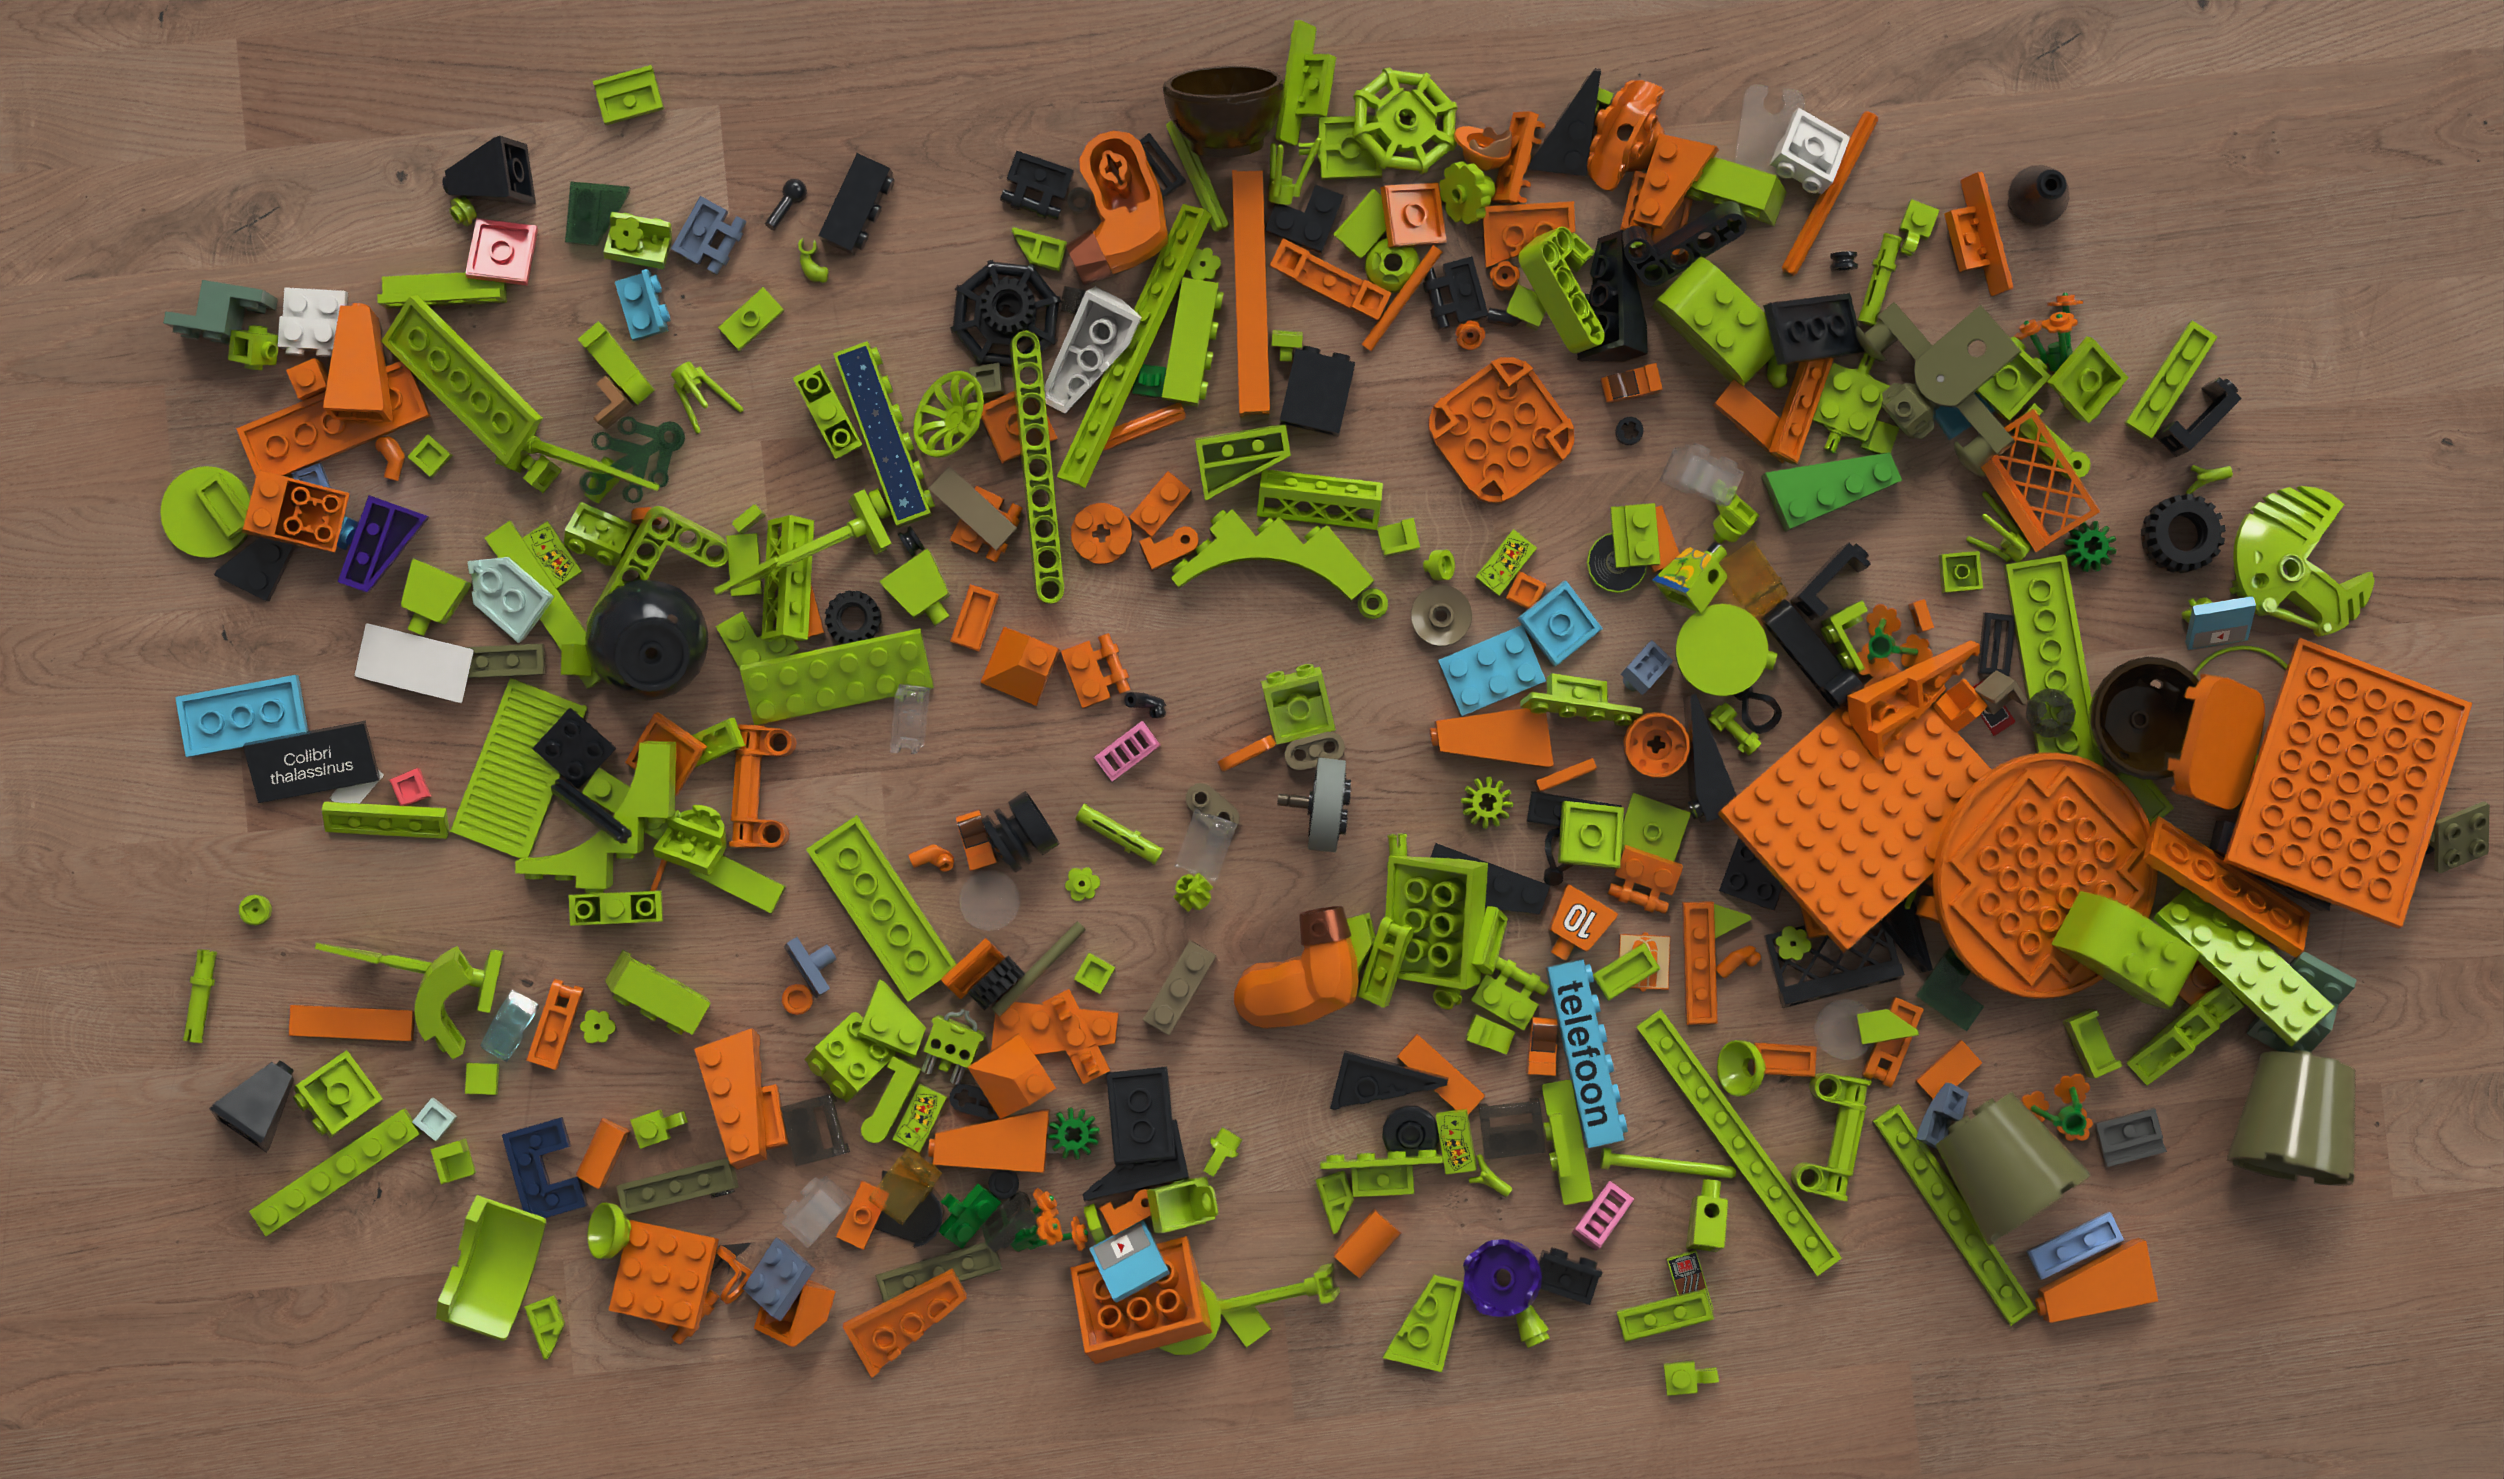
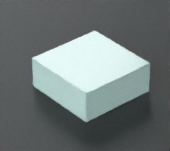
[412,1098,457,1141]

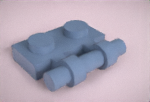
[671,196,746,275]

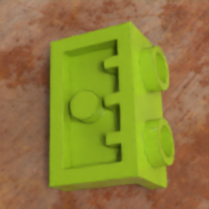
[564,501,636,567]

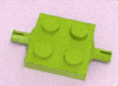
[1298,115,1397,180]
[1812,353,1890,453]

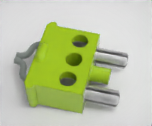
[921,1009,986,1085]

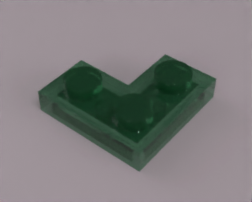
[1915,946,1984,1031]

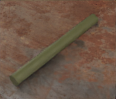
[991,921,1086,1017]

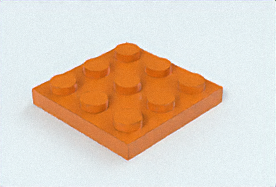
[608,1220,719,1330]

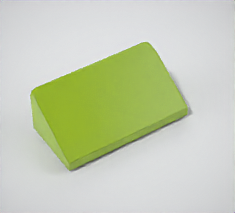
[1333,189,1386,259]

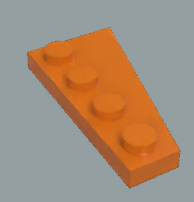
[843,1268,967,1378]

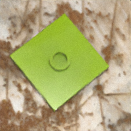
[1621,793,1691,861]
[1558,801,1624,869]

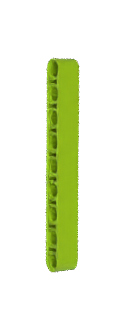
[1010,331,1064,604]

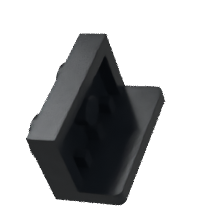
[1538,1247,1603,1305]

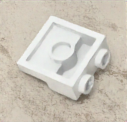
[1770,108,1850,194]
[278,288,348,358]

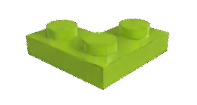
[716,611,800,668]

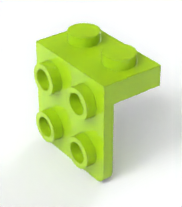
[804,1012,896,1103]

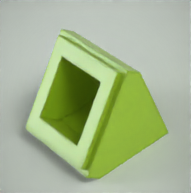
[1564,233,1595,273]
[561,644,592,676]

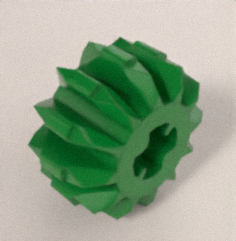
[2064,521,2117,572]
[1048,1107,1100,1160]

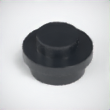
[988,1169,1019,1199]

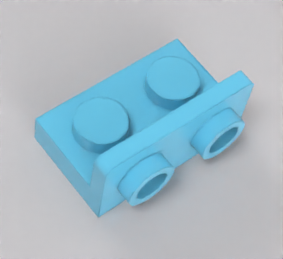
[615,269,671,341]

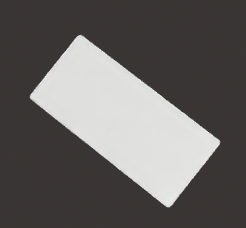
[355,623,473,703]

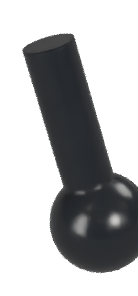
[765,179,807,230]

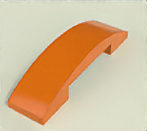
[1269,238,1392,321]

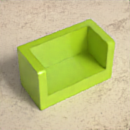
[2062,1009,2122,1079]

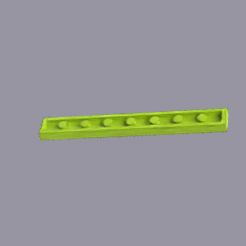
[1872,1104,2036,1326]

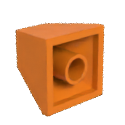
[980,627,1060,706]
[967,1034,1056,1119]
[754,1280,836,1347]

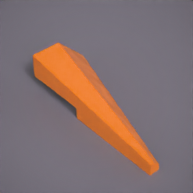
[1847,640,1980,758]

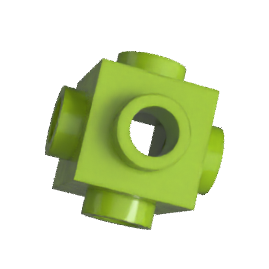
[228,325,278,370]

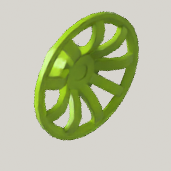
[913,371,984,458]

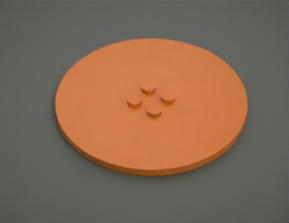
[1933,752,2158,999]

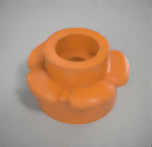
[1490,261,1520,291]
[1455,320,1485,350]

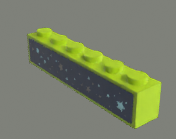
[833,341,935,528]

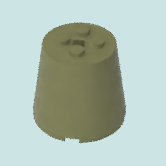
[2227,1050,2356,1186]
[1936,1092,2091,1246]

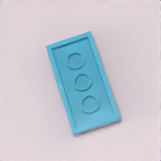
[175,675,308,757]

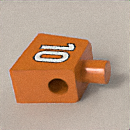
[1548,884,1618,961]

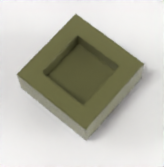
[969,363,1004,400]

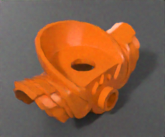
[1587,80,1665,191]

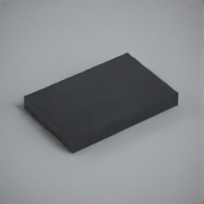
[1106,1067,1176,1165]

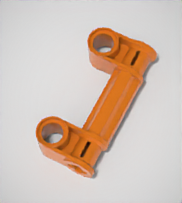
[729,724,796,848]

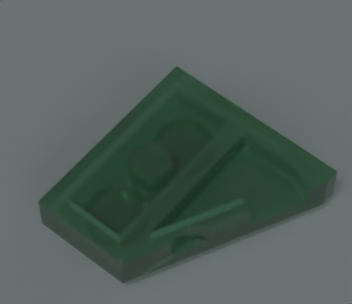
[565,181,631,246]

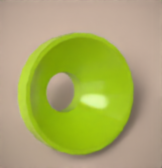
[1365,238,1420,293]
[1717,1040,1766,1096]
[587,1203,631,1259]

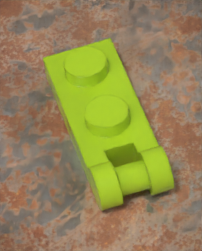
[1357,917,1414,1008]

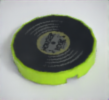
[1586,533,1647,593]

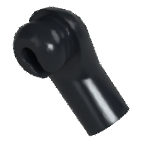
[1487,308,1522,327]

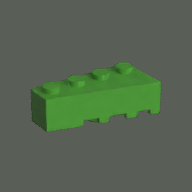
[1761,452,1902,532]

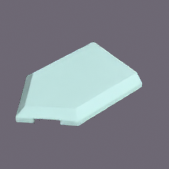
[467,557,554,643]

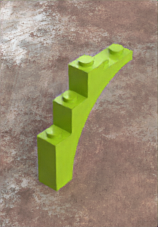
[1171,509,1375,602]
[515,741,676,894]

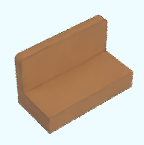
[593,375,634,429]

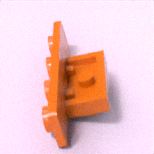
[1944,172,2013,296]

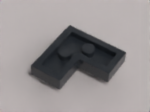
[1265,184,1344,254]

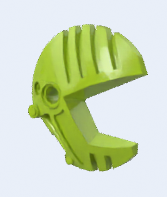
[2229,486,2375,637]

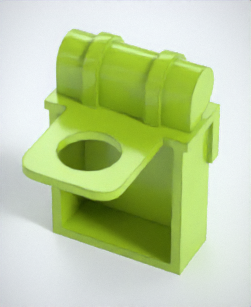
[1146,1176,1218,1233]

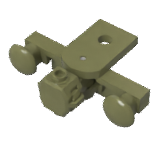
[1855,302,2022,476]

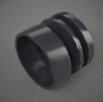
[981,791,1060,873]

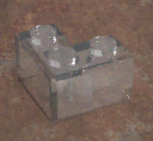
[1659,443,1744,506]
[781,1176,853,1248]

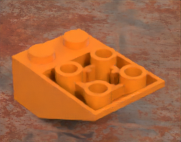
[242,470,350,553]

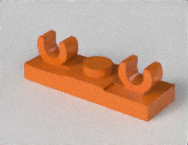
[1492,111,1545,203]
[1042,989,1111,1084]

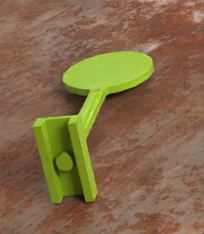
[1159,1263,1340,1355]

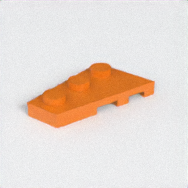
[1632,133,1719,230]
[1482,201,1575,268]

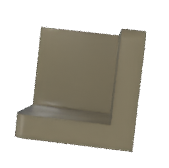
[1975,670,2028,715]

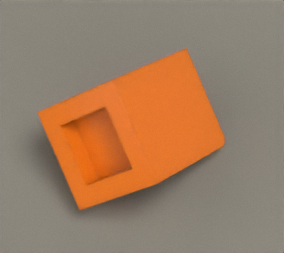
[1933,679,1988,733]

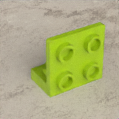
[1820,600,1868,673]

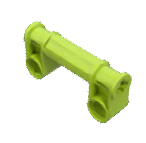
[1791,1072,1872,1201]

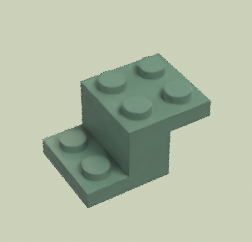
[163,280,278,345]
[2247,951,2357,1053]

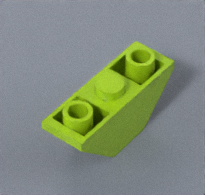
[793,364,863,459]
[569,891,663,926]

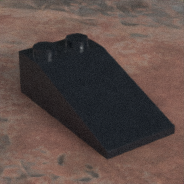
[1684,694,1737,823]

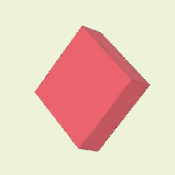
[389,768,431,806]

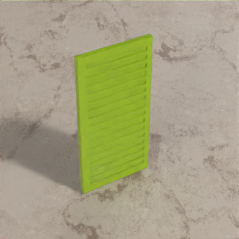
[450,678,587,859]

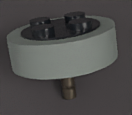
[1277,758,1351,852]

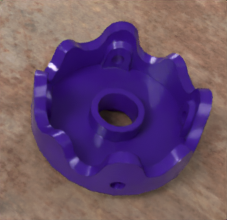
[1463,1239,1542,1317]

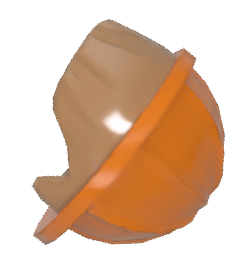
[1454,126,1512,171]

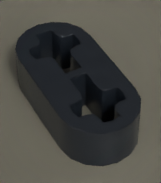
[949,1084,999,1120]

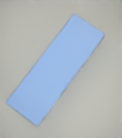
[2026,1212,2124,1280]

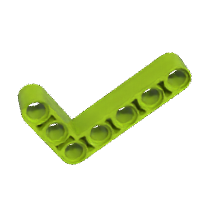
[586,506,729,626]

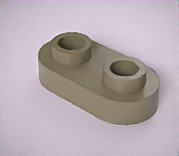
[1285,732,1345,770]
[1186,783,1239,834]

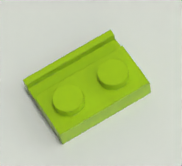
[593,65,665,126]
[1610,503,1660,569]

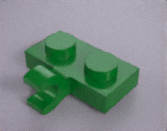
[939,1184,1002,1249]

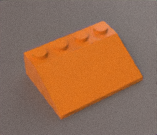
[1070,1236,1212,1364]

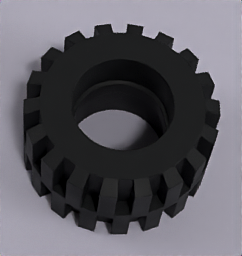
[2141,494,2226,573]

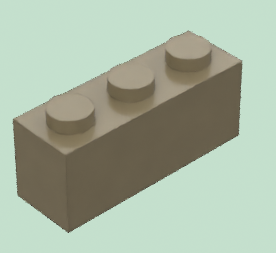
[1143,940,1216,1035]

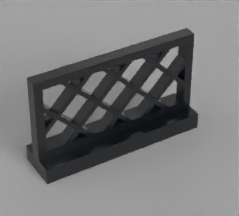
[1764,924,1905,1008]

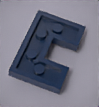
[502,1117,588,1218]

